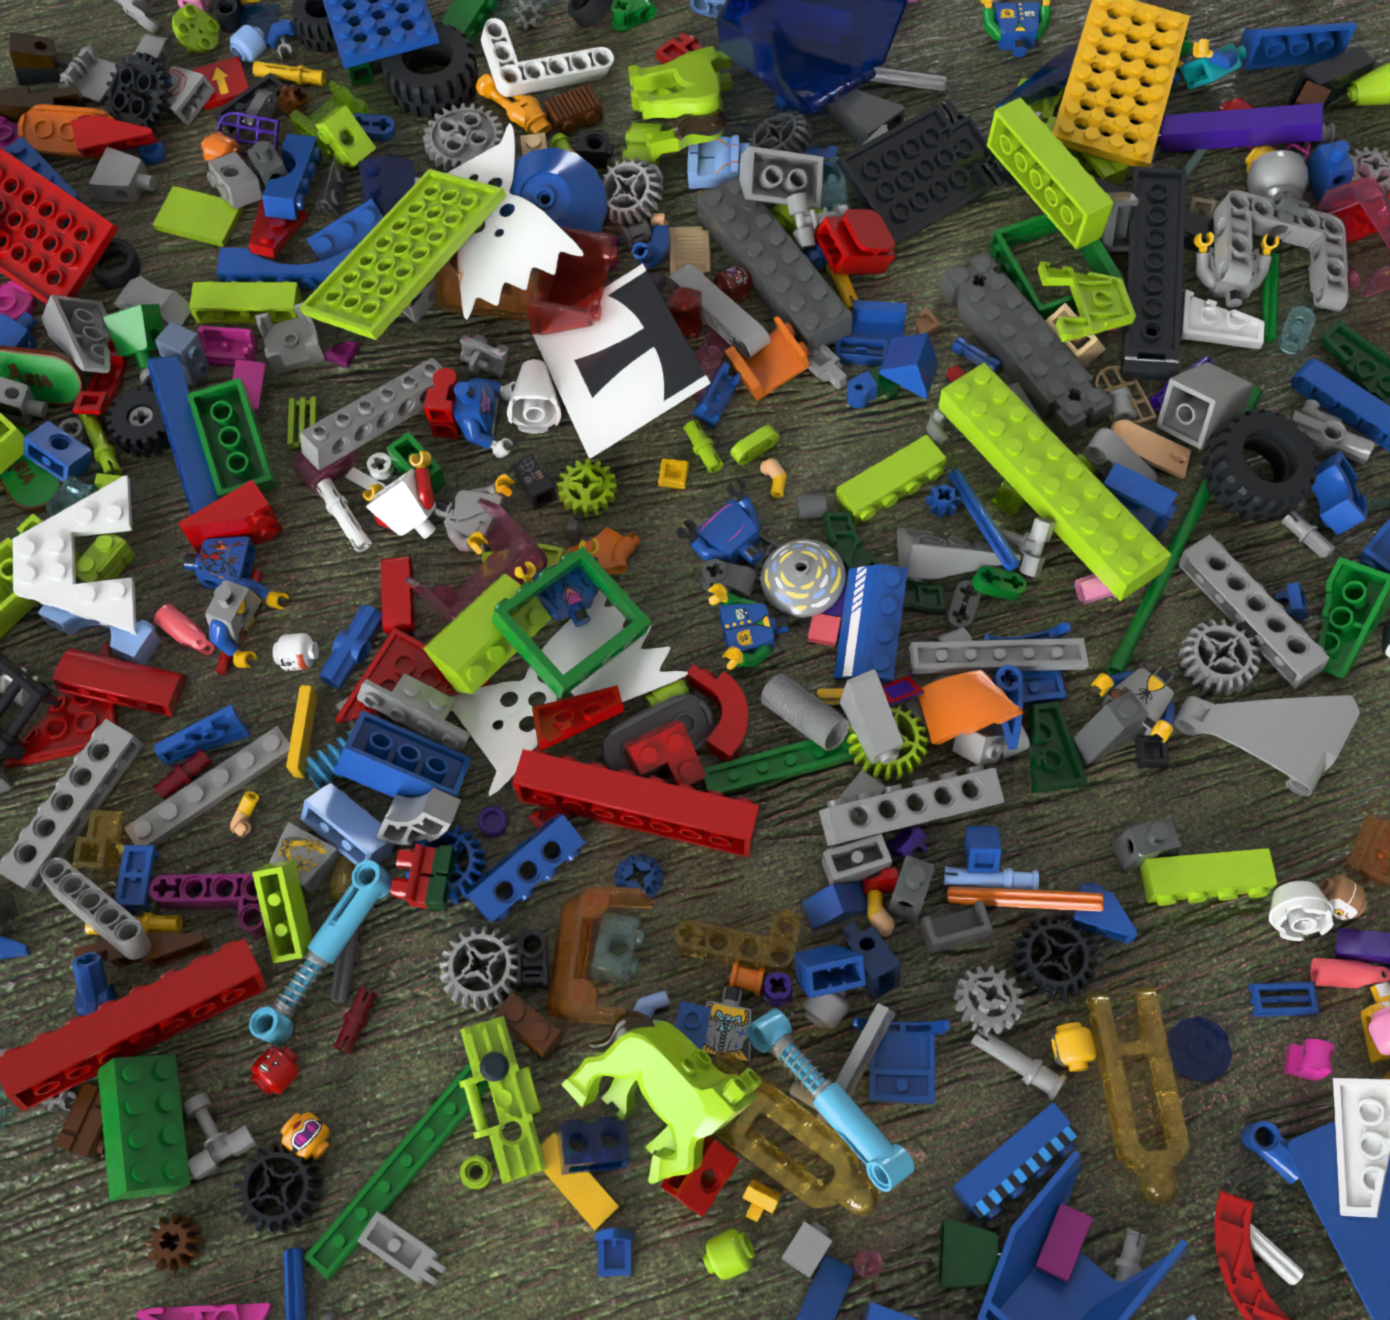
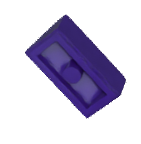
[1336,928,1390,965]

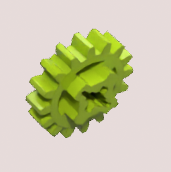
[557,459,617,517]

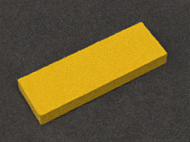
[286,685,318,778]
[540,1133,620,1231]

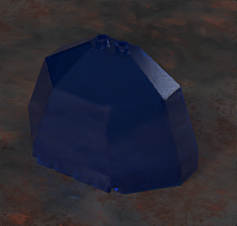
[716,0,907,114]

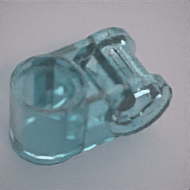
[46,475,99,517]

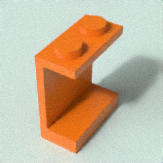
[724,316,810,402]

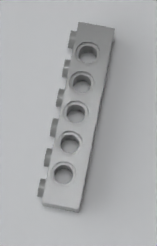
[300,357,443,470]
[1178,534,1330,689]
[0,719,144,895]
[819,764,1005,846]

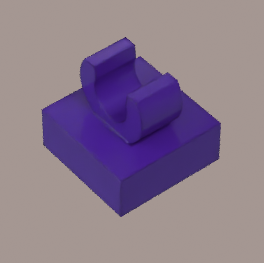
[886,826,928,859]

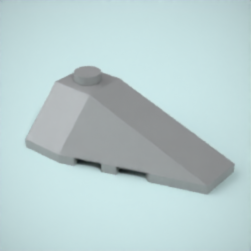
[41,295,110,373]
[897,527,1021,582]

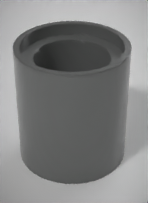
[796,492,827,519]

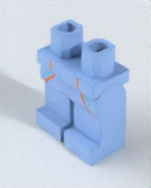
[687,135,750,189]

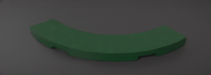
[822,512,946,615]

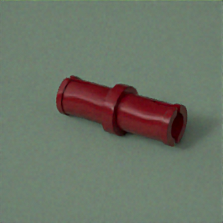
[153,748,213,800]
[333,987,378,1054]

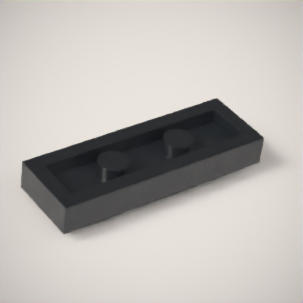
[213,73,284,133]

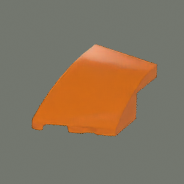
[918,670,1023,745]

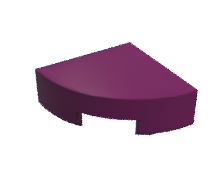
[323,341,360,368]

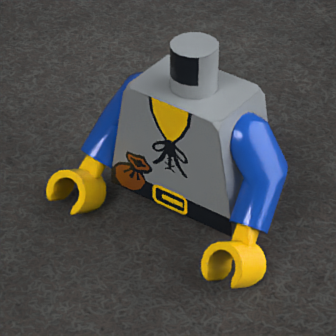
[205,578,289,668]
[1090,667,1175,743]

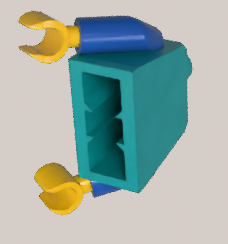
[1176,39,1246,90]

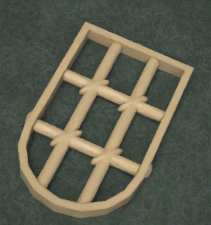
[1094,366,1157,425]

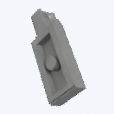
[807,344,847,390]

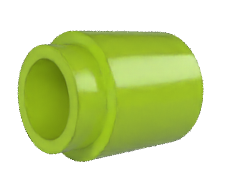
[644,679,690,707]

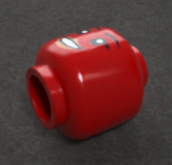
[250,1046,299,1095]

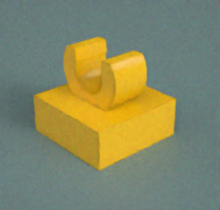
[743,1179,782,1222]

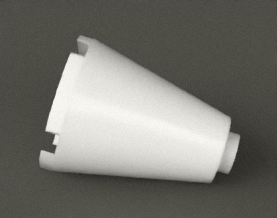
[507,359,561,434]

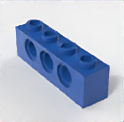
[465,813,586,923]

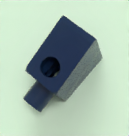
[842,921,900,1001]

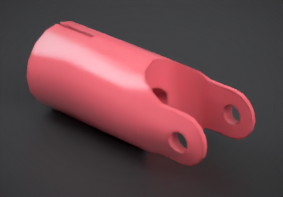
[153,604,215,656]
[1310,958,1390,988]

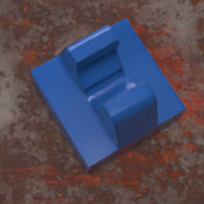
[1275,582,1309,621]

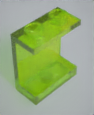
[289,80,369,157]

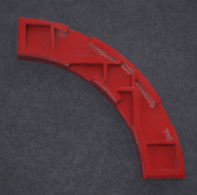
[1214,1189,1291,1320]

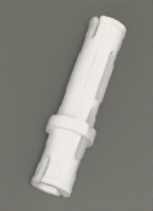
[316,479,372,552]

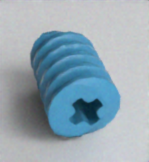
[304,731,352,790]

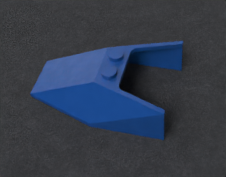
[977,1150,1188,1320]

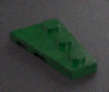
[1029,702,1088,794]

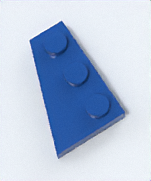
[306,198,383,261]
[153,704,250,766]

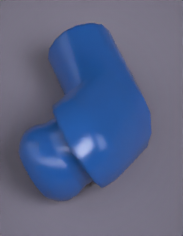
[265,19,297,49]

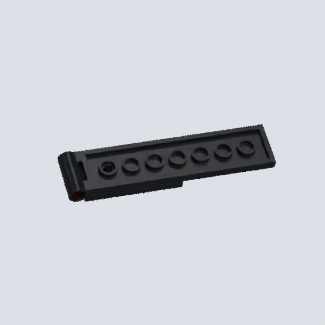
[1121,167,1187,381]

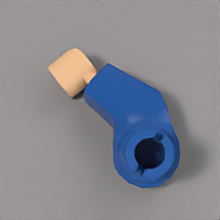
[632,213,670,269]

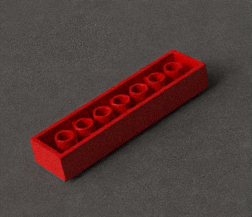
[512,748,759,858]
[0,938,268,1112]

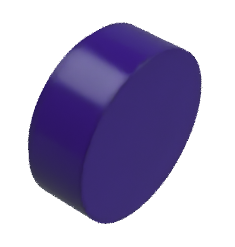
[477,806,508,838]

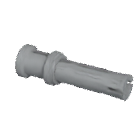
[971,1027,1067,1101]

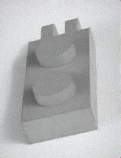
[357,1211,447,1286]

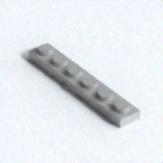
[909,638,1089,674]
[124,726,290,846]

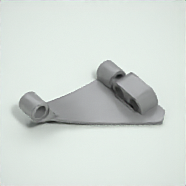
[1174,695,1360,796]

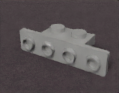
[357,673,470,753]

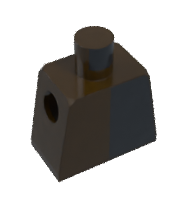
[9,32,72,85]

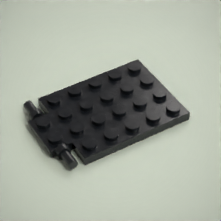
[836,99,1005,246]

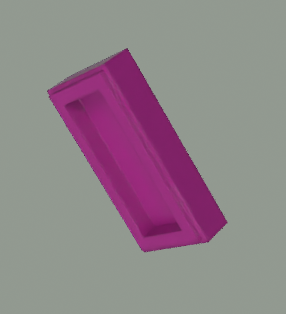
[1036,1203,1093,1283]

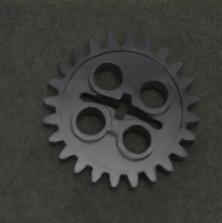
[105,52,173,131]

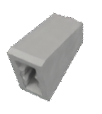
[840,669,903,765]

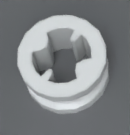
[367,453,394,480]

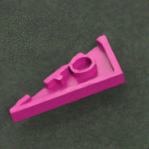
[135,1303,274,1320]

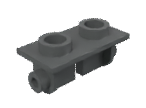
[316,159,349,215]

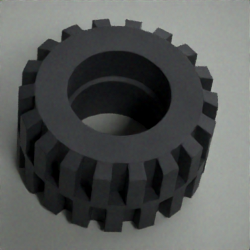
[291,0,357,52]

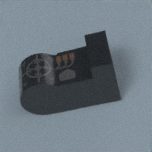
[513,455,557,510]

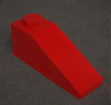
[70,115,159,159]

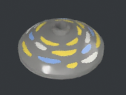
[761,539,846,617]

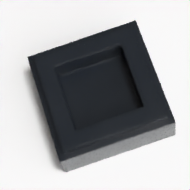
[1135,736,1170,768]

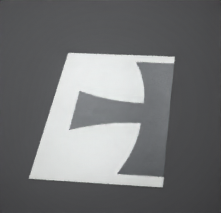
[532,264,711,459]

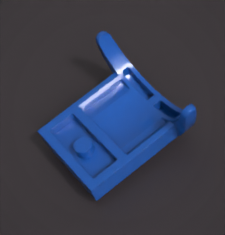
[984,622,1071,706]
[853,1017,950,1105]

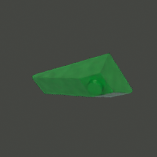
[1318,557,1390,680]

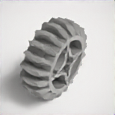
[600,156,664,226]
[1179,619,1261,696]
[439,925,523,1011]

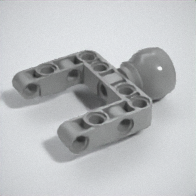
[1214,150,1349,312]

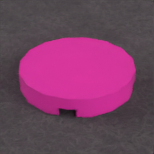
[0,281,35,321]

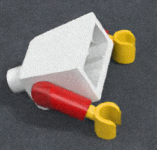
[363,451,436,539]

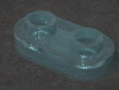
[1278,306,1316,354]

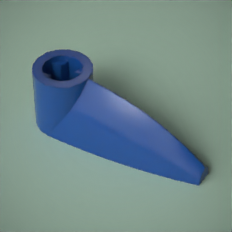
[991,665,1023,750]

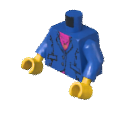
[514,538,599,627]

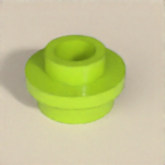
[460,1155,493,1190]

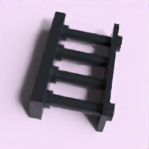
[0,652,60,760]

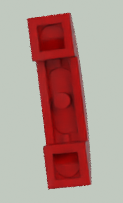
[72,338,128,415]

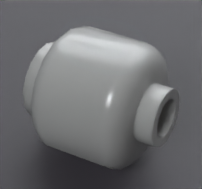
[803,991,850,1031]

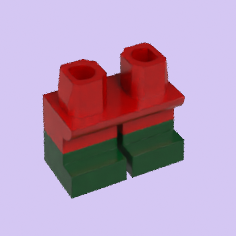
[390,844,457,912]

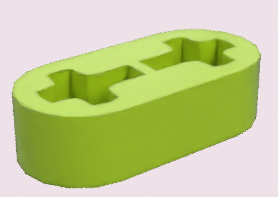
[730,424,780,465]

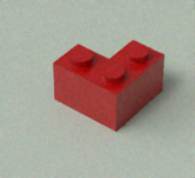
[622,720,706,786]

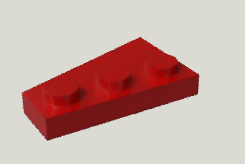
[249,200,307,258]

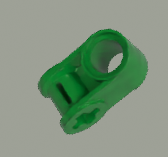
[611,0,657,32]

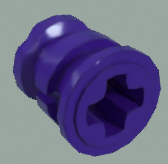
[762,972,793,1008]

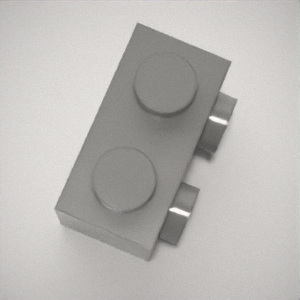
[821,834,892,885]

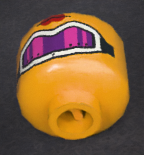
[280,1112,330,1161]

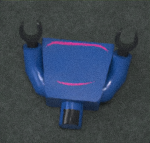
[677,478,763,565]

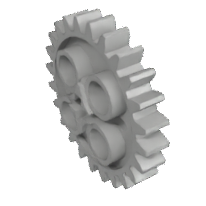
[423,103,504,171]

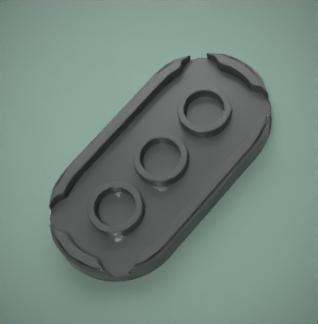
[602,694,714,777]

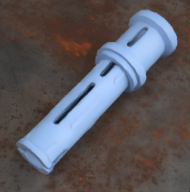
[944,866,1039,890]

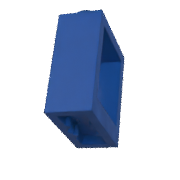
[1103,462,1178,537]

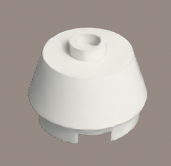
[1269,881,1334,941]

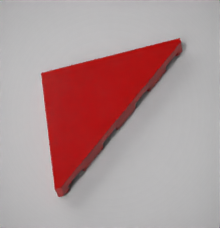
[335,627,491,724]
[3,642,119,769]

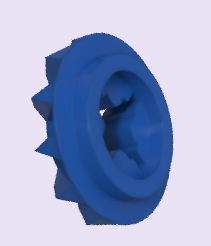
[614,853,663,902]

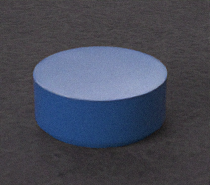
[139,141,166,165]

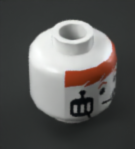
[273,633,319,671]

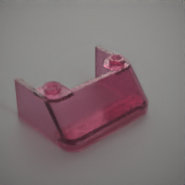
[1316,177,1390,298]
[404,498,548,622]

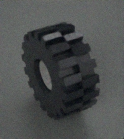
[106,386,171,458]

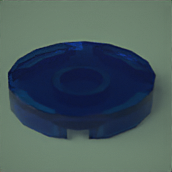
[1165,1017,1232,1082]

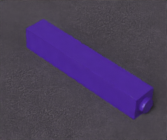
[1157,103,1323,152]

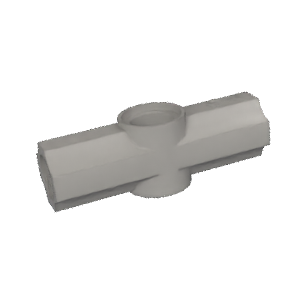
[1290,411,1375,465]

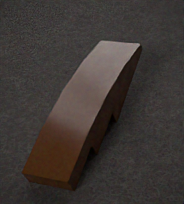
[74,932,213,969]

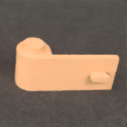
[1111,419,1191,479]

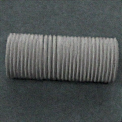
[761,674,850,751]

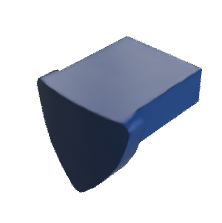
[595,1228,635,1277]

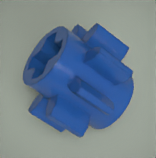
[925,483,961,519]

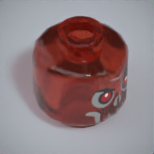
[713,266,752,302]

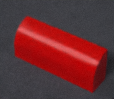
[52,648,187,718]

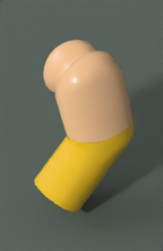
[760,458,787,498]
[230,791,259,837]
[867,890,895,937]

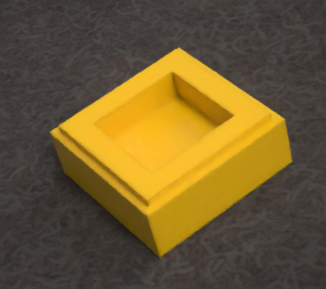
[658,458,689,490]

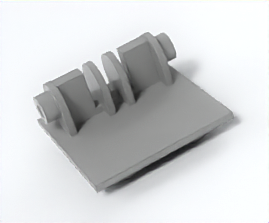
[58,45,117,103]

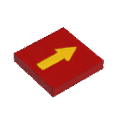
[192,56,249,111]

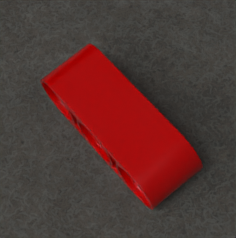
[381,556,415,634]

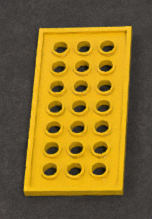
[1052,0,1190,167]

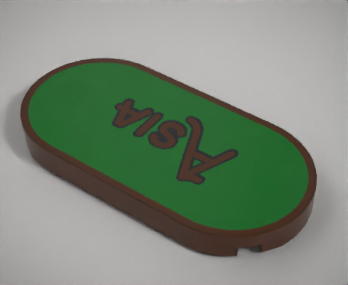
[0,345,86,406]
[0,423,65,513]

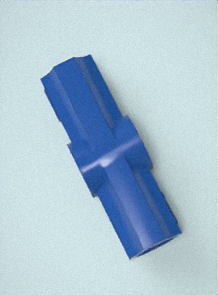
[318,605,382,689]

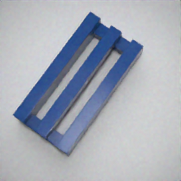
[834,336,889,367]
[1248,982,1320,1017]

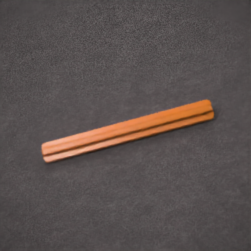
[947,886,1104,911]

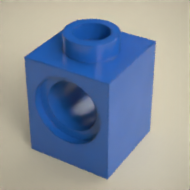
[964,826,1002,873]

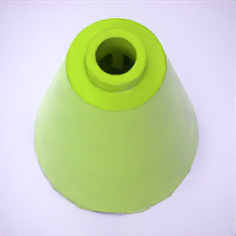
[1347,62,1390,106]

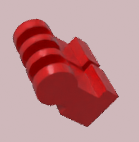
[423,368,462,439]

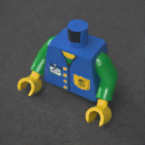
[980,0,1052,57]
[708,583,788,670]

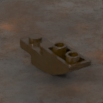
[0,86,86,122]

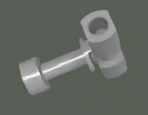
[787,193,848,249]
[984,517,1056,577]
[183,1092,257,1180]

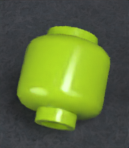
[703,1228,755,1281]

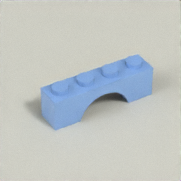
[38,605,162,665]

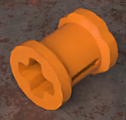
[729,962,765,996]

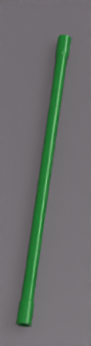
[1106,386,1263,675]

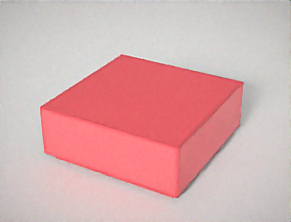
[807,614,841,647]

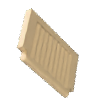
[669,226,711,275]

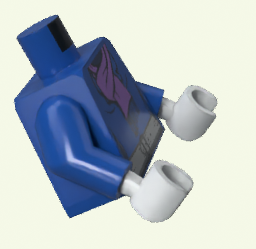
[453,378,516,458]

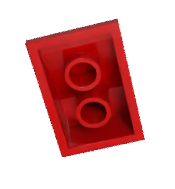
[178,480,283,553]

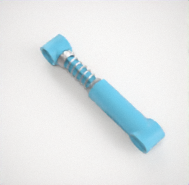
[249,860,393,1045]
[746,1009,914,1192]

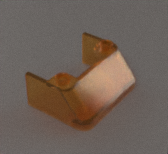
[547,887,654,1024]

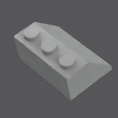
[739,146,824,210]

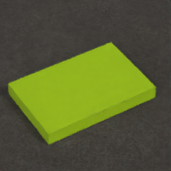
[152,186,244,248]

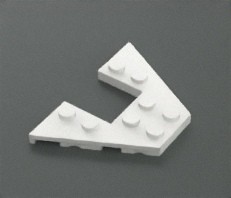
[13,475,137,635]

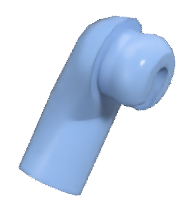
[633,990,670,1019]

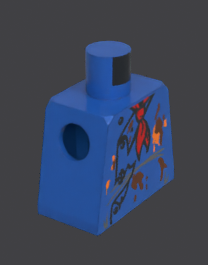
[184,537,256,590]

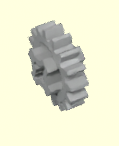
[1349,147,1390,195]
[953,966,1024,1035]

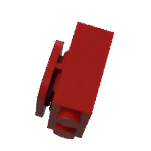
[814,209,896,274]

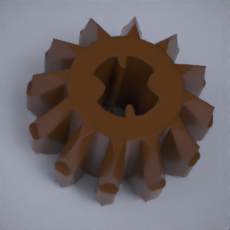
[144,1213,205,1273]

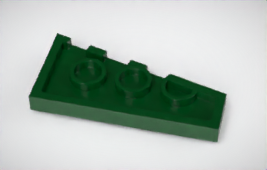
[1320,320,1390,406]

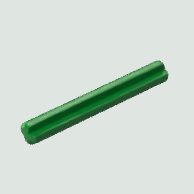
[1261,253,1280,343]

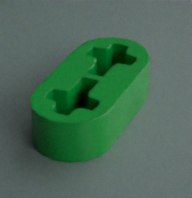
[971,566,1027,601]

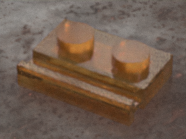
[1344,812,1390,888]

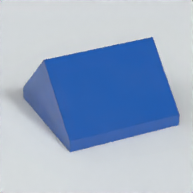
[878,333,938,399]

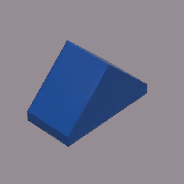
[802,883,867,932]

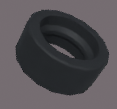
[567,0,613,28]
[91,237,141,289]

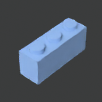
[300,783,394,866]

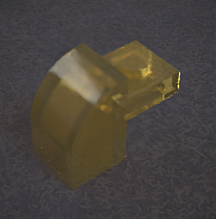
[72,810,125,871]

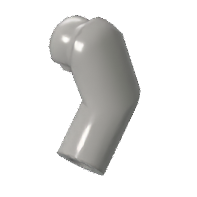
[1302,399,1342,422]
[926,408,950,448]

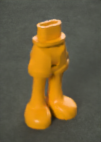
[476,74,552,134]

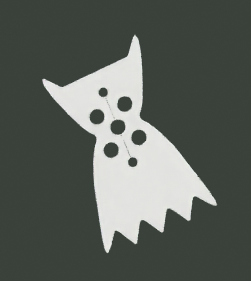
[413,124,583,320]
[451,591,688,796]

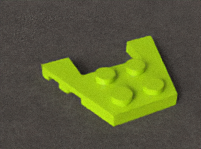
[1037,261,1136,342]

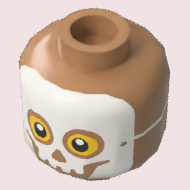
[1318,874,1367,921]

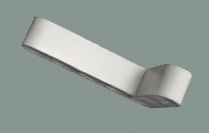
[481,18,614,97]

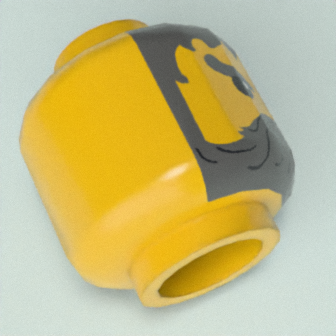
[1050,1022,1097,1072]

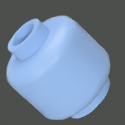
[230,25,267,63]

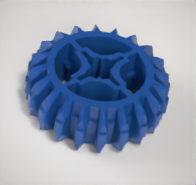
[405,825,487,904]

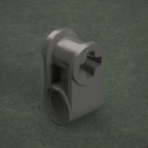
[701,559,757,600]

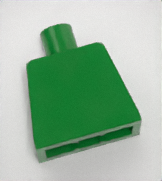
[103,304,163,370]

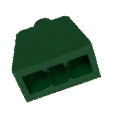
[938,1219,1002,1289]

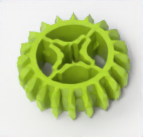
[847,703,928,781]

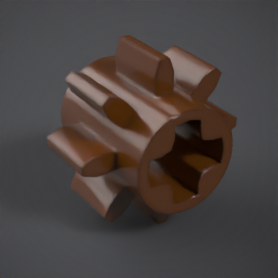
[276,83,308,117]

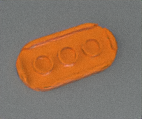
[18,104,115,160]

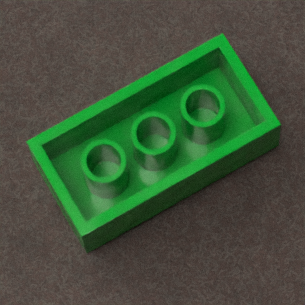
[187,378,279,498]
[98,1054,190,1201]

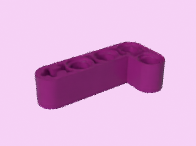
[149,873,266,938]

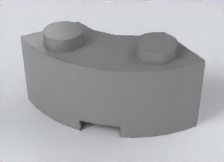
[114,276,191,330]
[376,787,461,845]

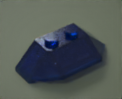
[359,153,416,217]

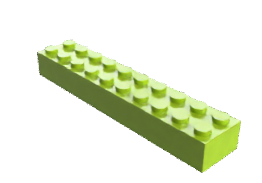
[939,362,1171,602]

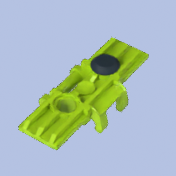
[459,1016,547,1184]

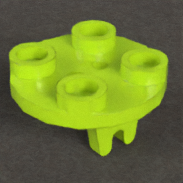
[172,3,220,54]

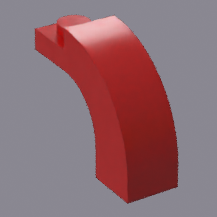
[686,664,748,762]

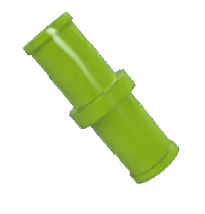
[683,420,724,474]

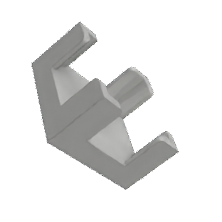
[255,302,325,376]

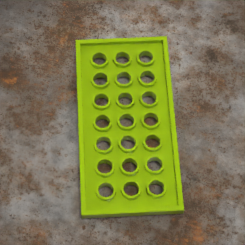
[299,169,506,340]

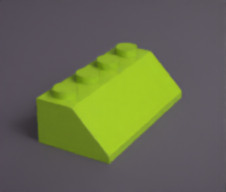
[423,574,552,694]

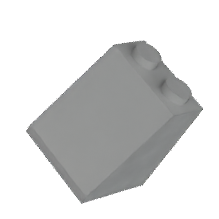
[1156,362,1253,450]

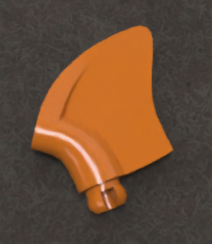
[564,526,640,574]

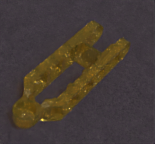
[1087,987,1190,1205]
[712,1050,880,1216]

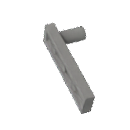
[790,1003,896,1127]

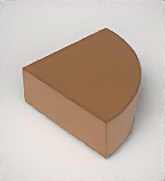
[915,307,942,337]

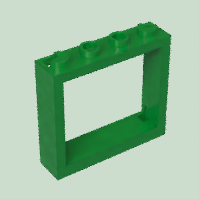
[989,214,1125,321]
[491,546,651,699]

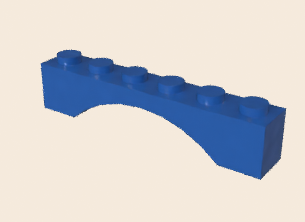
[216,248,354,290]

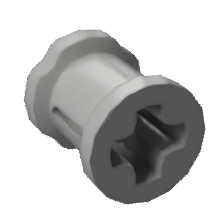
[1108,388,1137,423]

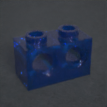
[557,1117,630,1175]

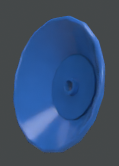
[497,147,607,263]

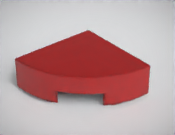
[528,809,571,828]
[862,867,898,894]

